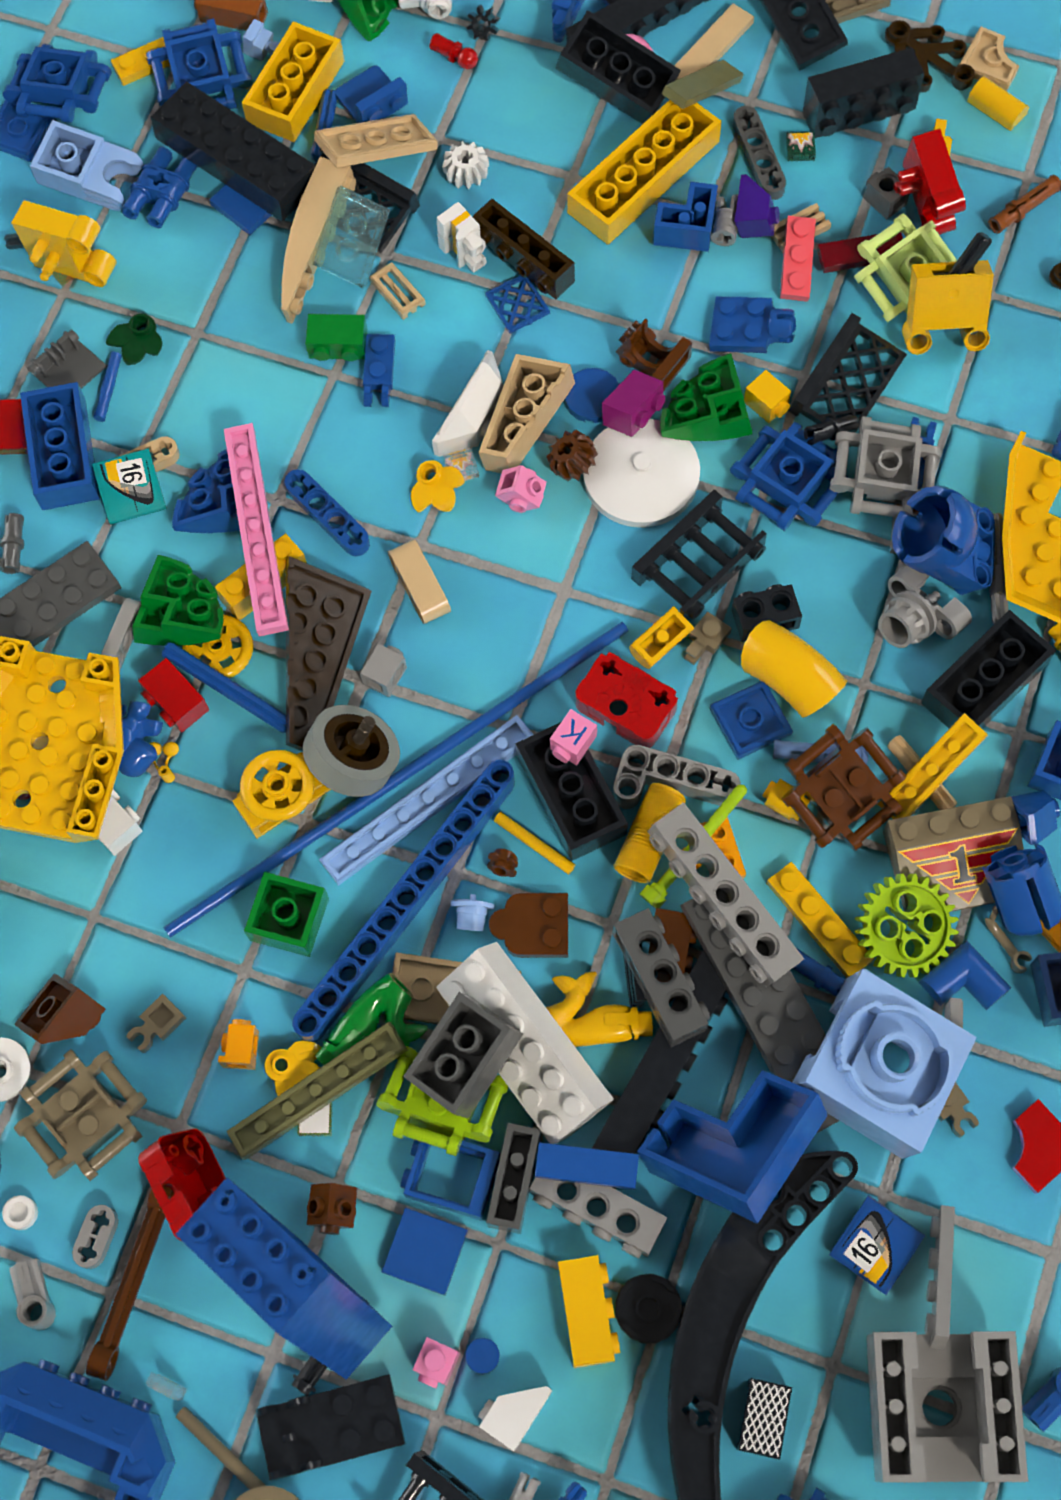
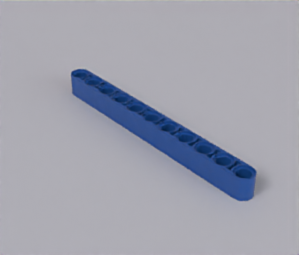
[292,760,515,1043]

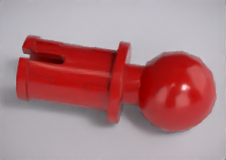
[429,33,478,70]

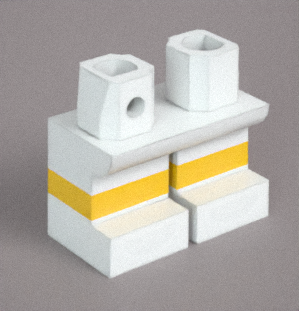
[436,202,486,273]

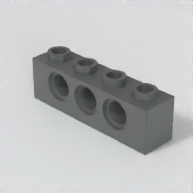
[612,908,710,1047]

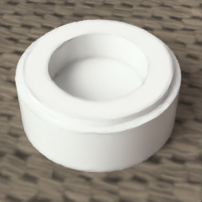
[2,1195,38,1230]

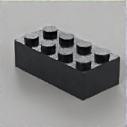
[555,10,681,124]
[802,47,924,139]
[921,610,1056,729]
[515,722,628,861]

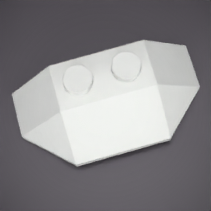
[432,350,504,457]

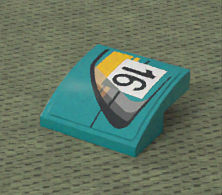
[92,448,167,525]

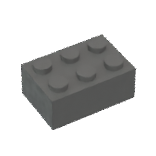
[403,992,523,1118]

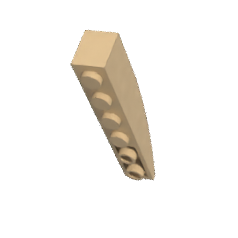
[281,157,356,324]

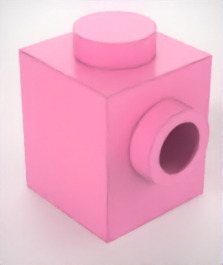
[413,1337,461,1389]

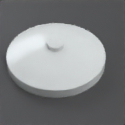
[583,419,700,528]

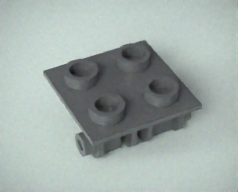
[27,330,107,389]

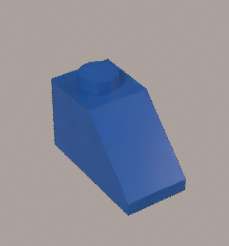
[1012,790,1060,845]

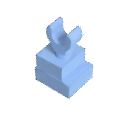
[243,19,280,61]

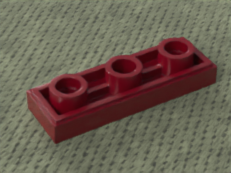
[817,233,903,273]

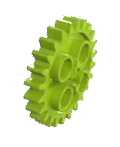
[855,873,959,978]

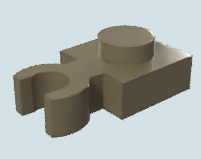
[126,994,186,1053]
[938,1082,979,1138]

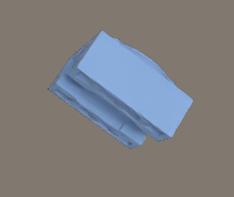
[793,968,977,1159]

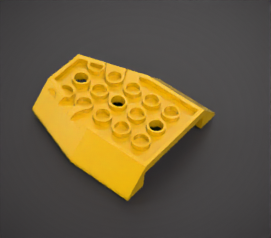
[0,636,124,843]

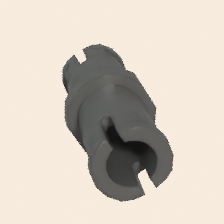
[0,513,24,574]

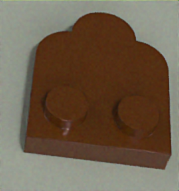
[489,893,568,958]

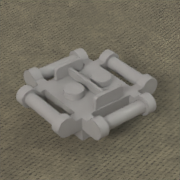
[830,416,941,518]

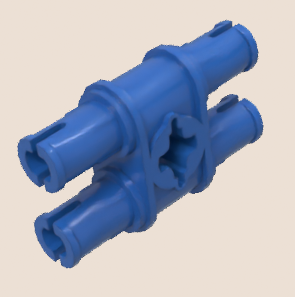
[122,147,198,229]

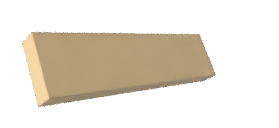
[675,4,754,80]

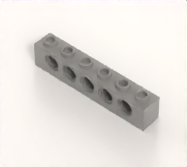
[647,802,804,987]

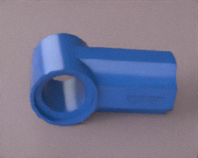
[1022,1367,1061,1432]

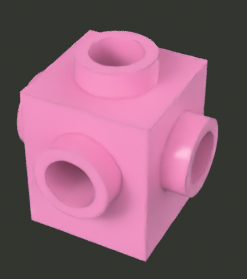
[495,465,547,513]

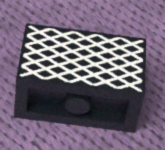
[736,1378,792,1460]

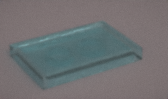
[313,186,390,288]

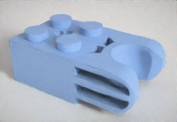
[30,120,143,211]

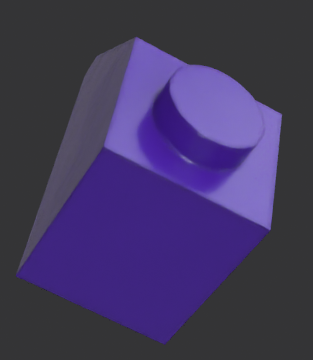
[734,174,780,238]

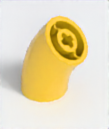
[741,620,847,718]

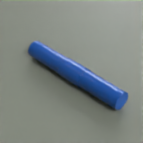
[94,352,122,422]

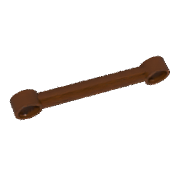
[86,1186,175,1381]

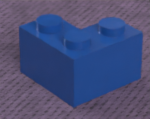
[653,182,718,252]

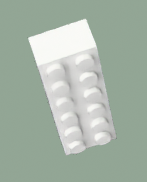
[436,942,614,1144]

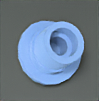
[450,894,494,931]

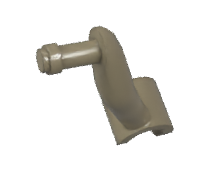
[985,906,1032,973]

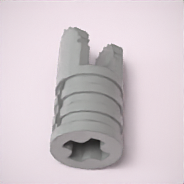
[711,194,738,246]

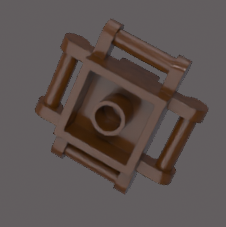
[781,724,907,851]

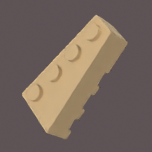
[478,354,575,473]

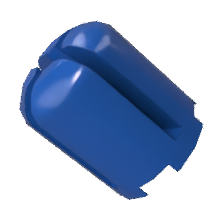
[982,844,1061,936]

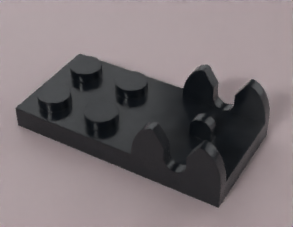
[255,1374,406,1481]

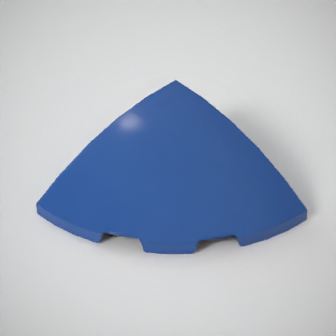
[172,449,240,533]

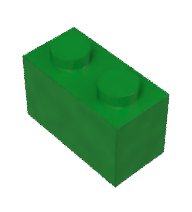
[305,314,368,361]

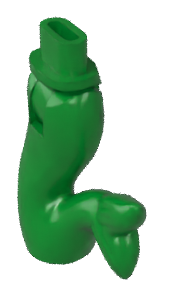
[315,973,428,1065]

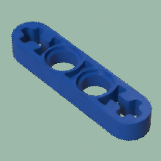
[284,469,370,556]

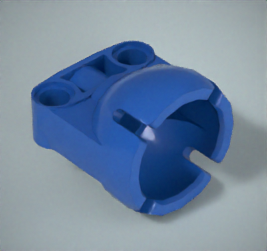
[892,486,995,595]

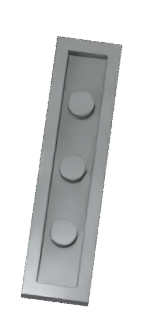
[925,1205,955,1350]

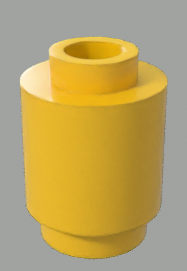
[762,778,810,822]

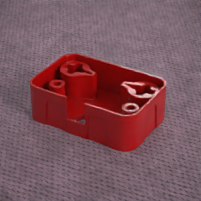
[575,652,678,748]
[138,1129,226,1241]

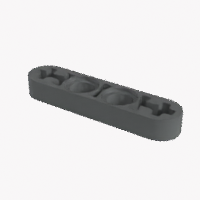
[733,106,786,200]

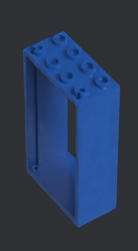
[175,1177,392,1380]

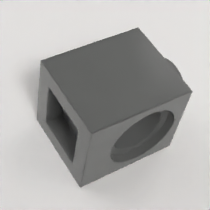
[864,167,910,220]

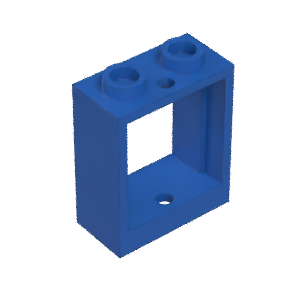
[400,1140,501,1221]

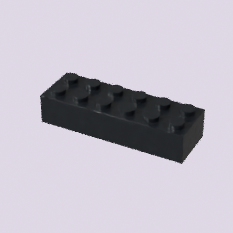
[151,81,315,222]

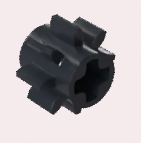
[466,5,501,41]

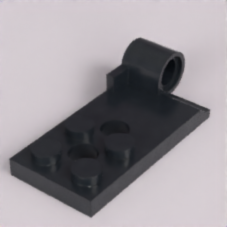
[760,0,848,71]

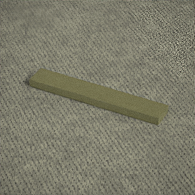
[226,1022,408,1160]

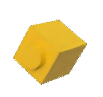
[744,370,791,423]

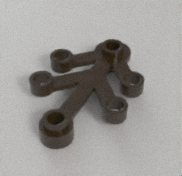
[885,20,975,92]

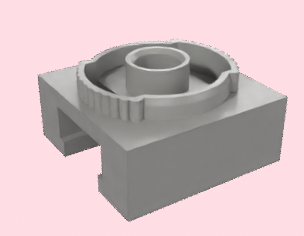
[866,1331,1028,1483]

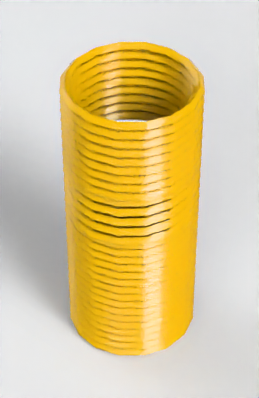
[613,783,686,884]

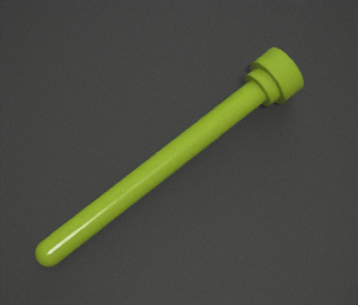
[639,784,747,908]

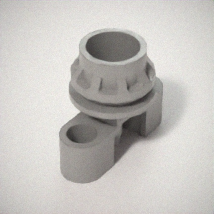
[878,565,972,648]

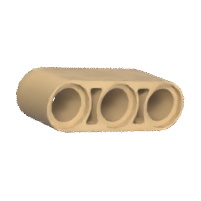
[387,539,451,624]

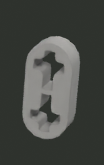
[72,1205,119,1269]

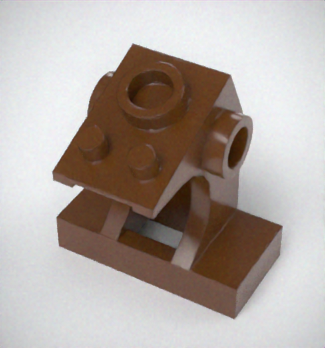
[616,318,692,392]

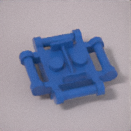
[146,18,253,109]
[2,44,112,123]
[730,422,848,531]

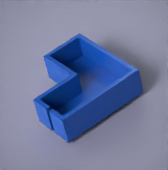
[637,1070,828,1224]

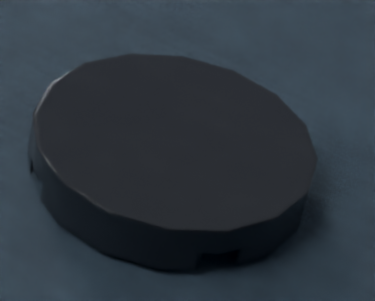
[615,1274,682,1344]

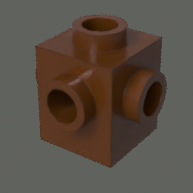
[306,1183,357,1235]

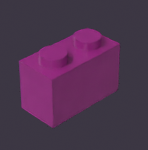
[602,370,665,437]

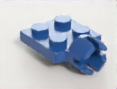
[709,297,796,353]

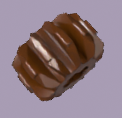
[546,430,598,481]

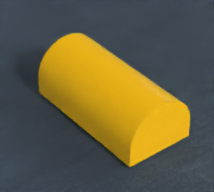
[967,76,1029,131]
[629,606,694,669]

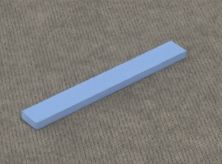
[319,715,534,886]

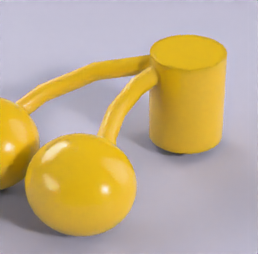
[149,742,179,783]

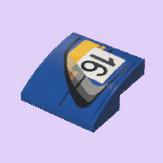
[829,1195,925,1295]

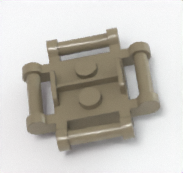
[14,1049,147,1181]

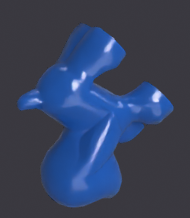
[119,701,163,777]

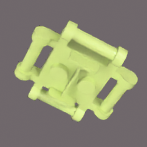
[854,214,957,323]

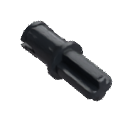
[804,415,859,445]

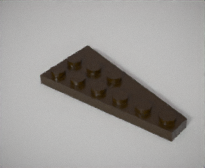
[286,556,371,751]

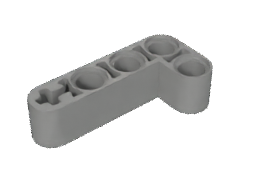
[613,745,741,809]

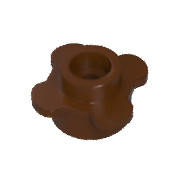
[487,848,518,877]

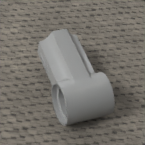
[9,1258,56,1331]

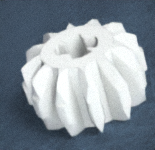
[442,140,489,189]

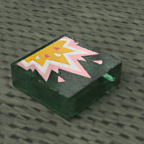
[786,131,816,161]

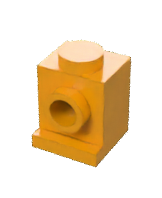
[218,1019,259,1070]

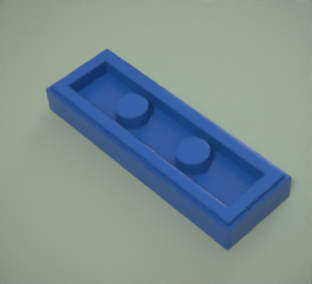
[535,1142,639,1190]

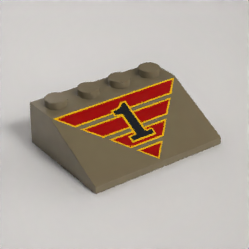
[883,796,1024,921]

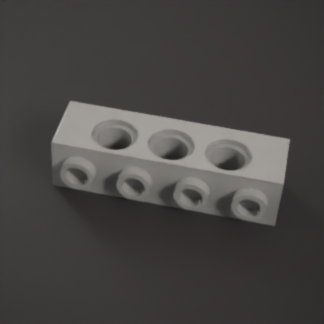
[529,1178,667,1259]

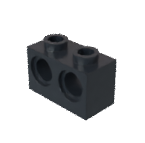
[731,584,802,642]

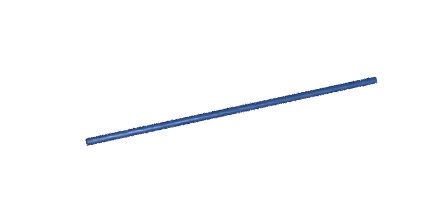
[163,622,629,938]

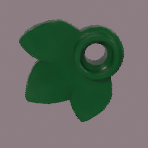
[106,313,163,365]

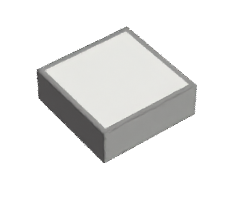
[945,998,963,1028]

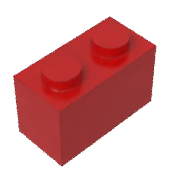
[138,658,210,733]

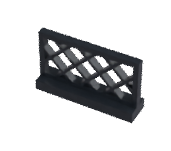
[315,148,420,254]
[788,313,907,433]

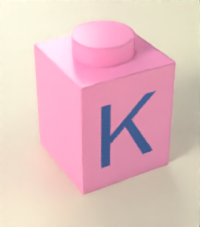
[550,709,597,765]

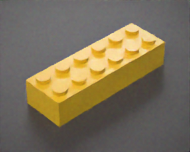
[567,100,721,245]

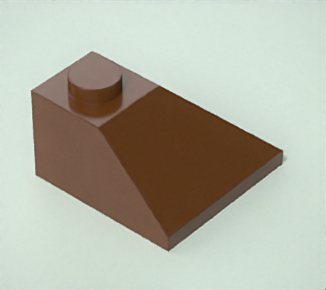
[14,973,105,1044]

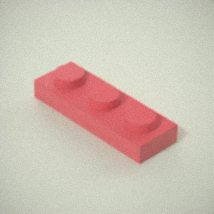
[780,215,816,302]

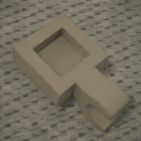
[684,611,732,665]

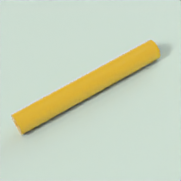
[494,811,576,875]

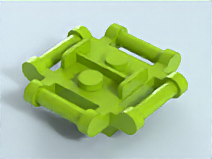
[377,1033,509,1156]

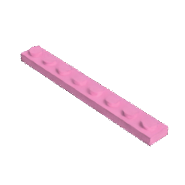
[224,423,289,637]

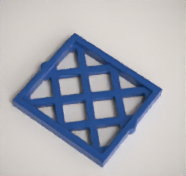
[485,275,550,334]

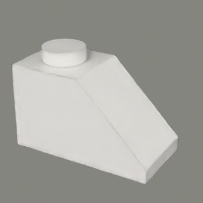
[478,1386,552,1452]

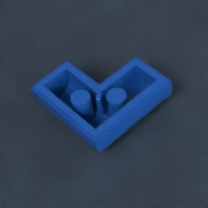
[918,940,1011,1010]

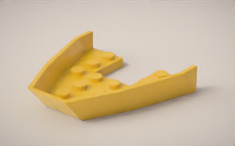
[1002,431,1061,624]

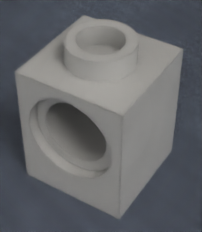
[360,644,407,697]

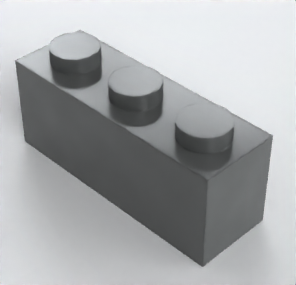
[486,1123,541,1234]

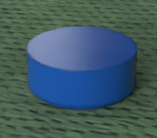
[465,1338,500,1374]

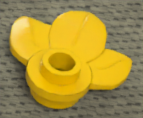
[411,460,465,512]
[264,1041,322,1096]

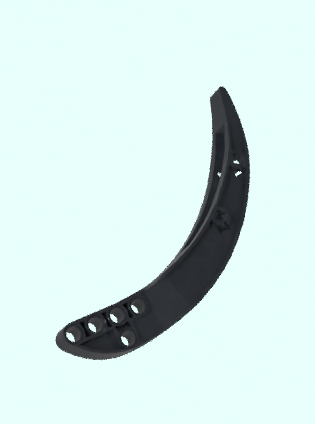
[667,1151,858,1500]

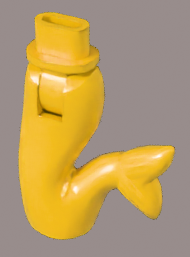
[546,971,653,1047]

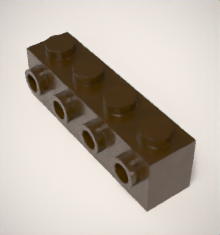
[473,198,575,300]

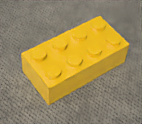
[242,21,344,143]

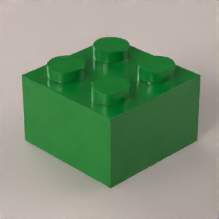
[244,872,329,957]

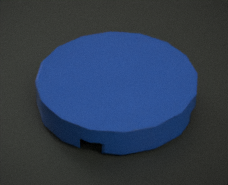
[565,368,619,423]

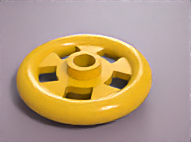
[182,614,253,679]
[240,750,315,822]

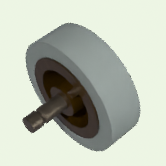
[303,705,400,797]

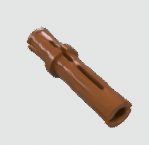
[988,175,1061,234]

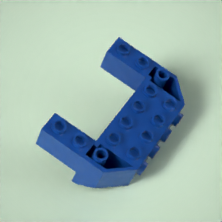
[0,1359,176,1500]

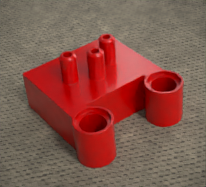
[893,128,966,235]

